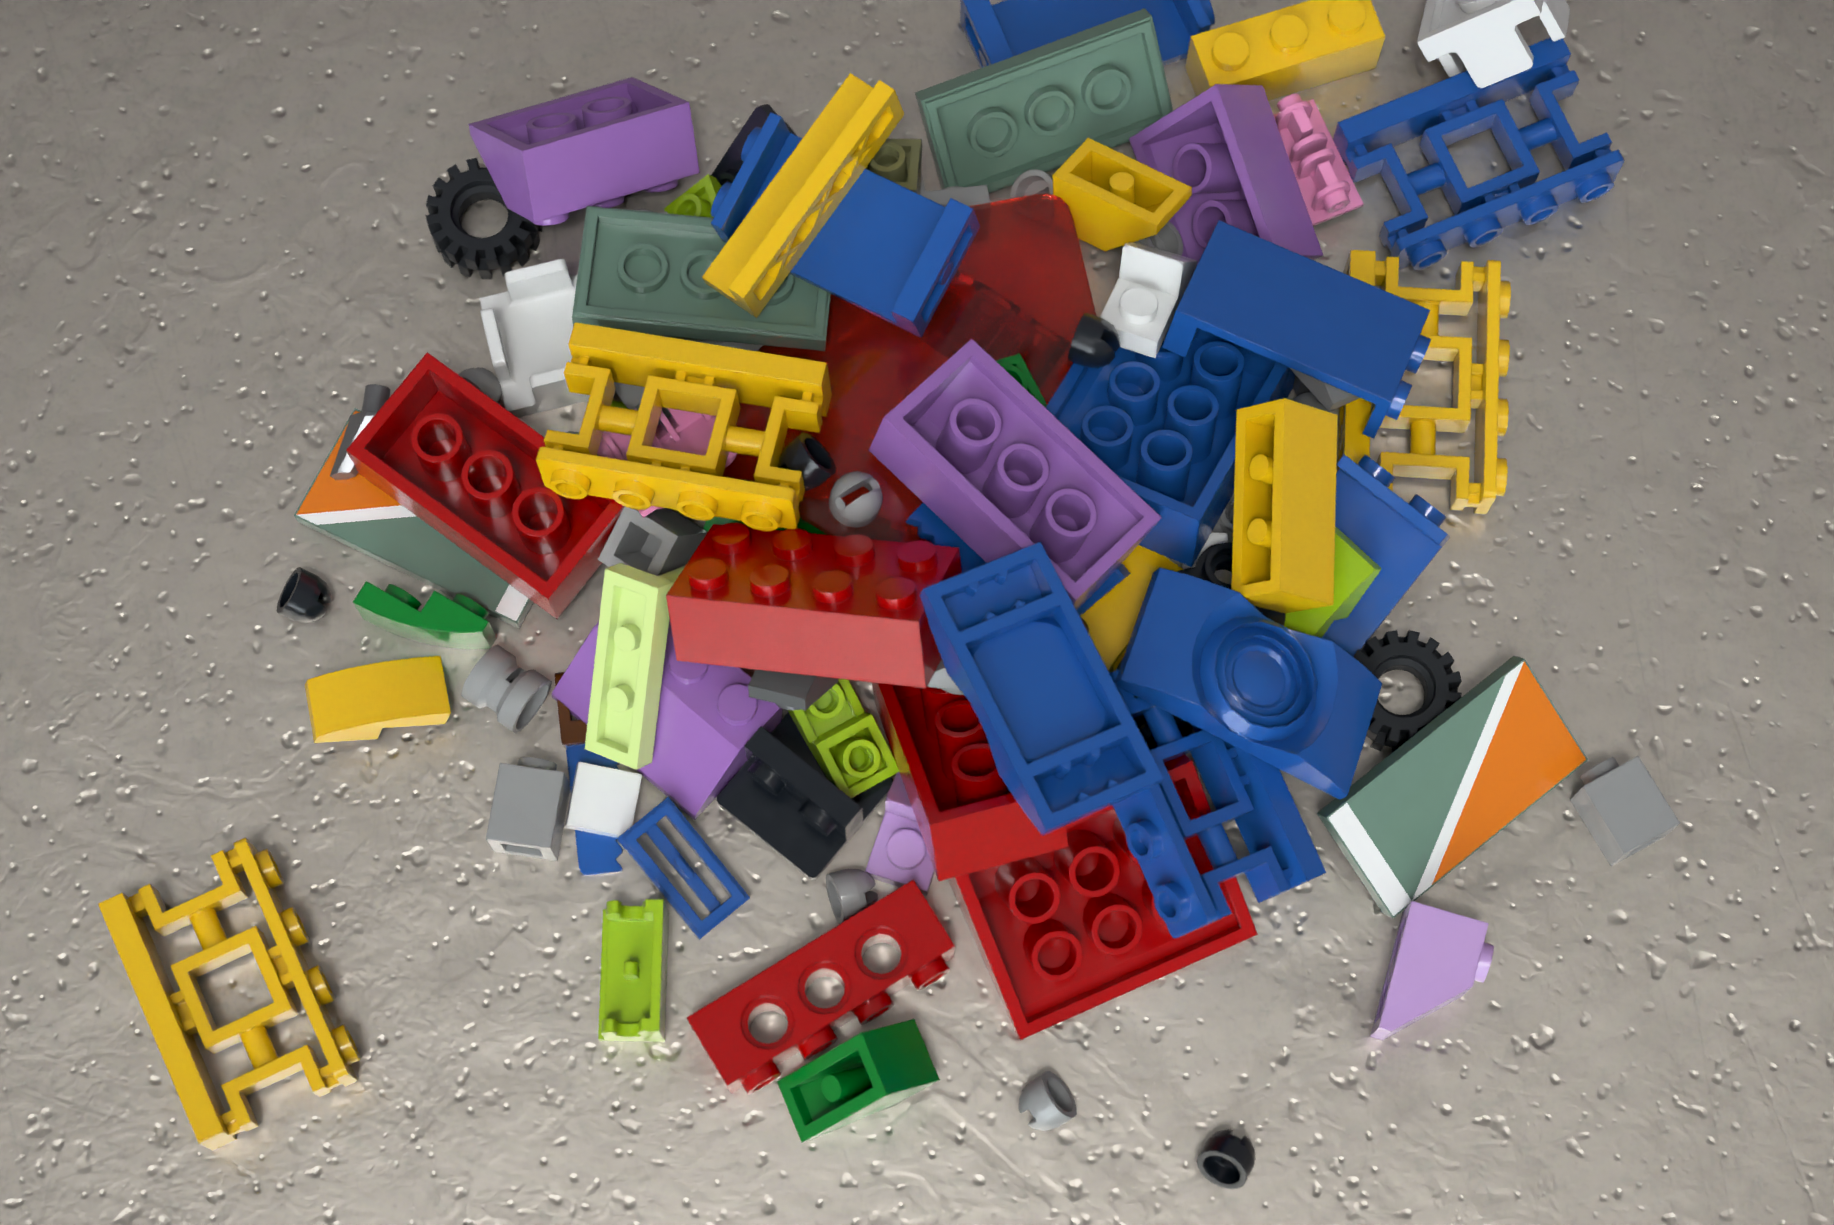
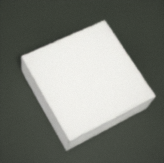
[564,762,642,838]

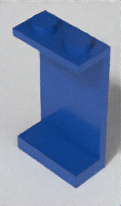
[960,0,1215,69]
[711,112,980,338]
[1162,220,1431,439]
[1322,454,1450,657]

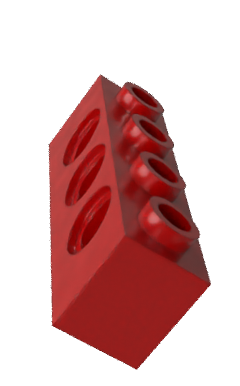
[686,880,955,1095]

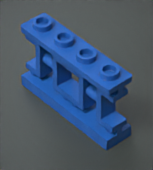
[1333,37,1625,270]
[1109,670,1326,939]

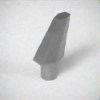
[330,384,391,480]

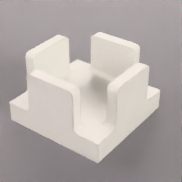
[1417,0,1570,88]
[479,259,617,418]

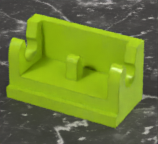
[598,899,669,1042]

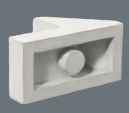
[1100,242,1197,358]

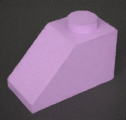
[1370,901,1494,1040]

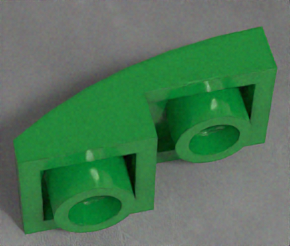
[353,581,497,649]

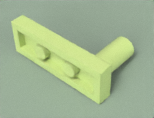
[585,563,685,770]

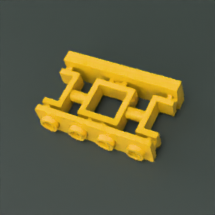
[1336,250,1511,514]
[536,322,832,531]
[98,837,361,1151]

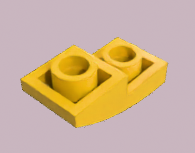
[305,656,451,743]

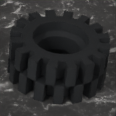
[426,158,542,279]
[1353,630,1462,753]

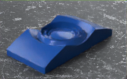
[920,542,1164,835]
[1115,568,1382,800]

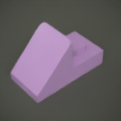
[865,772,935,896]

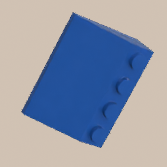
[1046,327,1295,567]

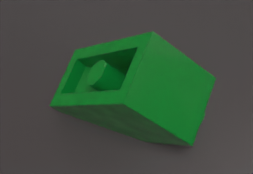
[777,1019,940,1143]

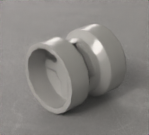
[461,644,552,733]

